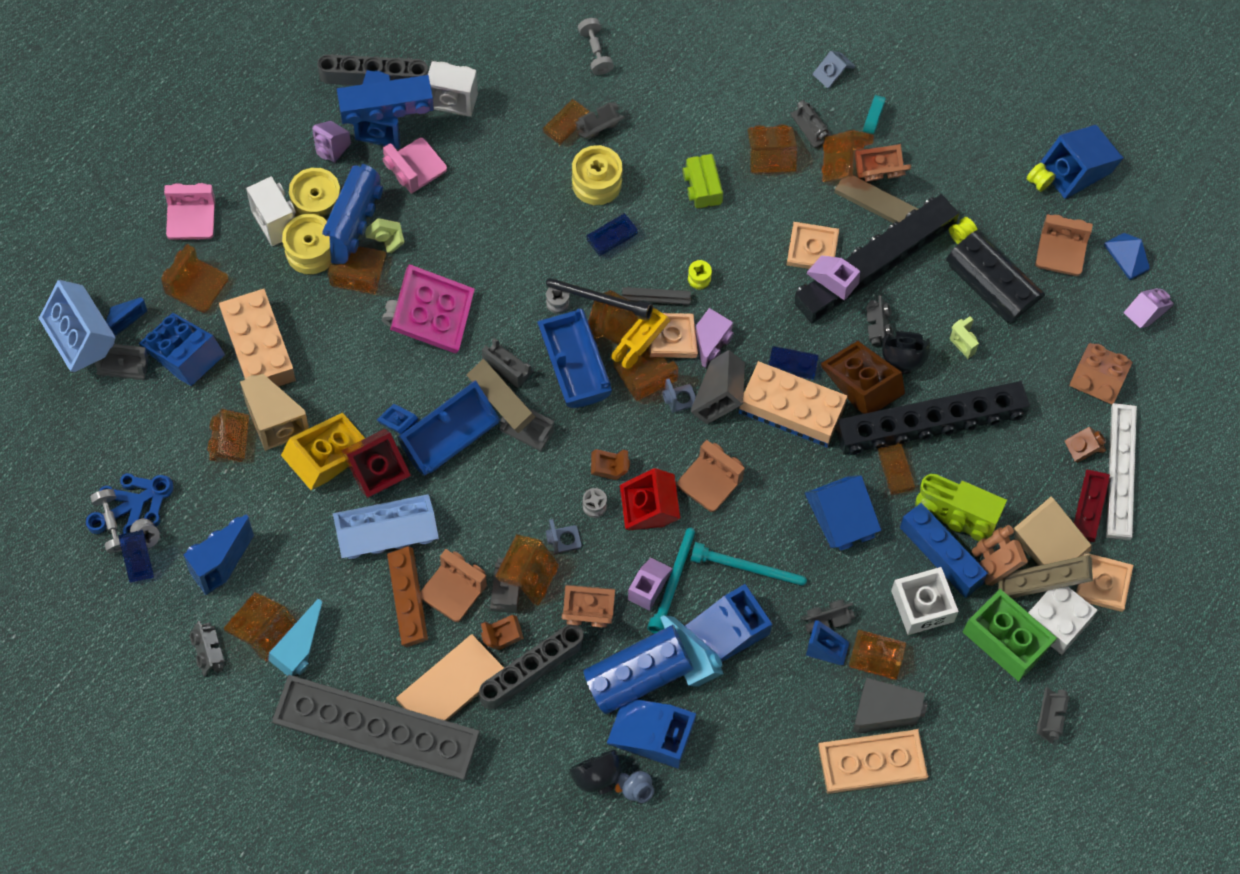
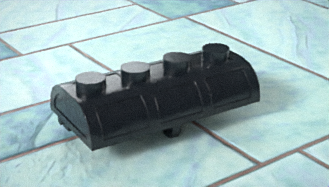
[946,230,1045,323]

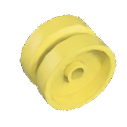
[572,145,622,205]
[289,168,341,221]
[282,214,333,274]

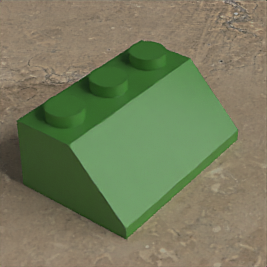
[963,589,1057,682]

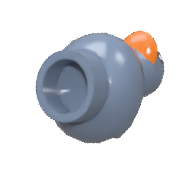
[615,771,654,803]

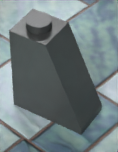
[691,350,745,424]
[852,678,928,733]

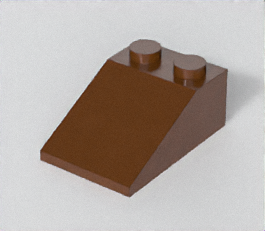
[821,341,905,414]

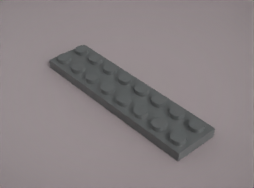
[272,675,480,781]

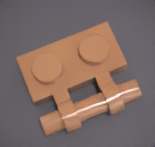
[972,525,1028,586]

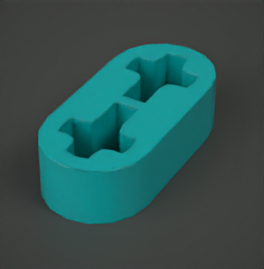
[863,95,886,135]

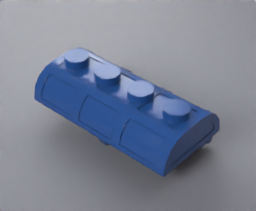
[322,164,383,264]
[537,309,612,408]
[397,380,500,475]
[584,625,695,714]

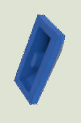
[1104,233,1150,280]
[106,297,147,336]
[377,404,418,434]
[806,621,850,665]

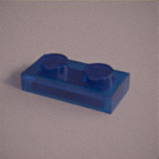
[586,213,638,257]
[769,346,819,380]
[119,530,154,583]

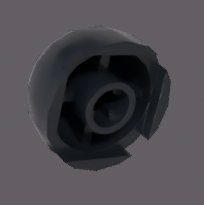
[882,331,930,374]
[569,749,621,795]

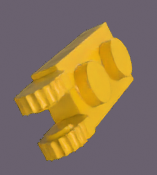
[612,307,670,369]

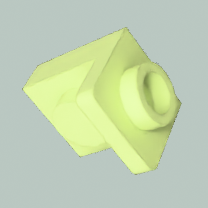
[365,218,404,253]
[950,316,979,359]

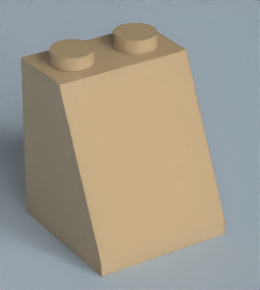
[240,374,309,451]
[1014,497,1091,566]

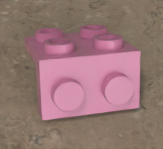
[383,138,447,194]
[164,183,215,240]

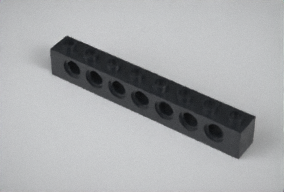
[835,381,1030,455]

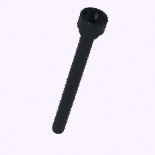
[546,278,653,321]

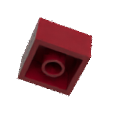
[341,429,411,498]

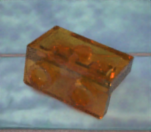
[207,409,249,462]
[849,630,906,679]

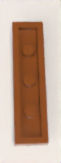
[387,546,428,647]

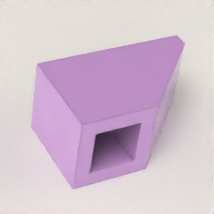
[312,121,351,163]
[807,255,860,300]
[1124,288,1174,328]
[696,308,734,368]
[628,558,673,611]

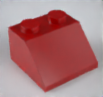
[620,468,681,530]

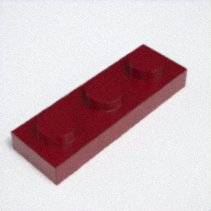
[1074,469,1110,542]

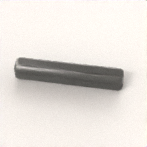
[622,287,691,305]

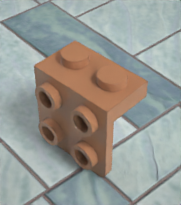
[854,144,911,182]
[1035,214,1093,276]
[1069,343,1132,404]
[677,440,745,512]
[420,549,487,622]
[562,585,615,627]

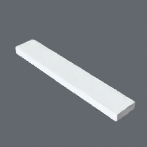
[1106,403,1137,540]

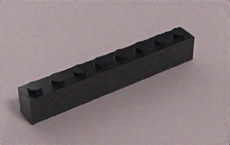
[794,194,959,324]

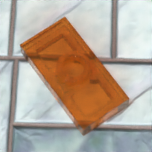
[543,99,590,145]
[878,444,915,495]

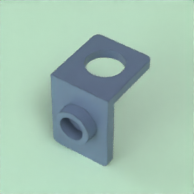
[813,51,855,88]
[662,379,696,413]
[545,519,581,554]

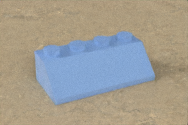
[39,280,116,372]
[333,494,439,559]

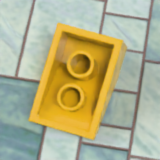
[281,413,365,490]

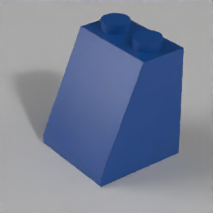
[353,70,401,149]
[1040,125,1123,199]
[805,475,881,550]

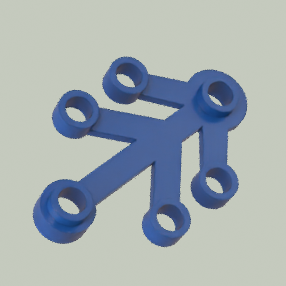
[86,473,174,540]

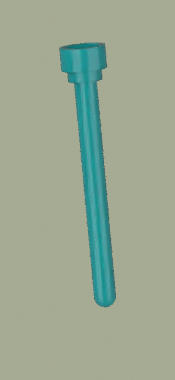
[647,528,695,634]
[690,542,807,586]

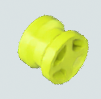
[1026,163,1056,192]
[949,217,978,244]
[688,260,712,289]

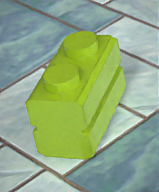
[682,154,723,209]

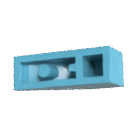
[268,599,322,676]
[660,615,723,687]

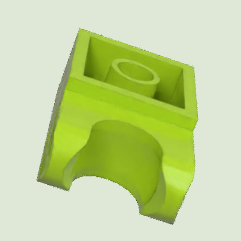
[915,474,1007,541]

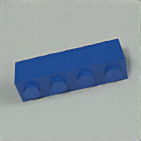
[337,75,434,124]
[900,503,988,598]

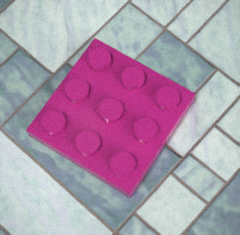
[390,264,475,354]

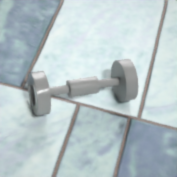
[578,18,614,75]
[90,489,131,553]

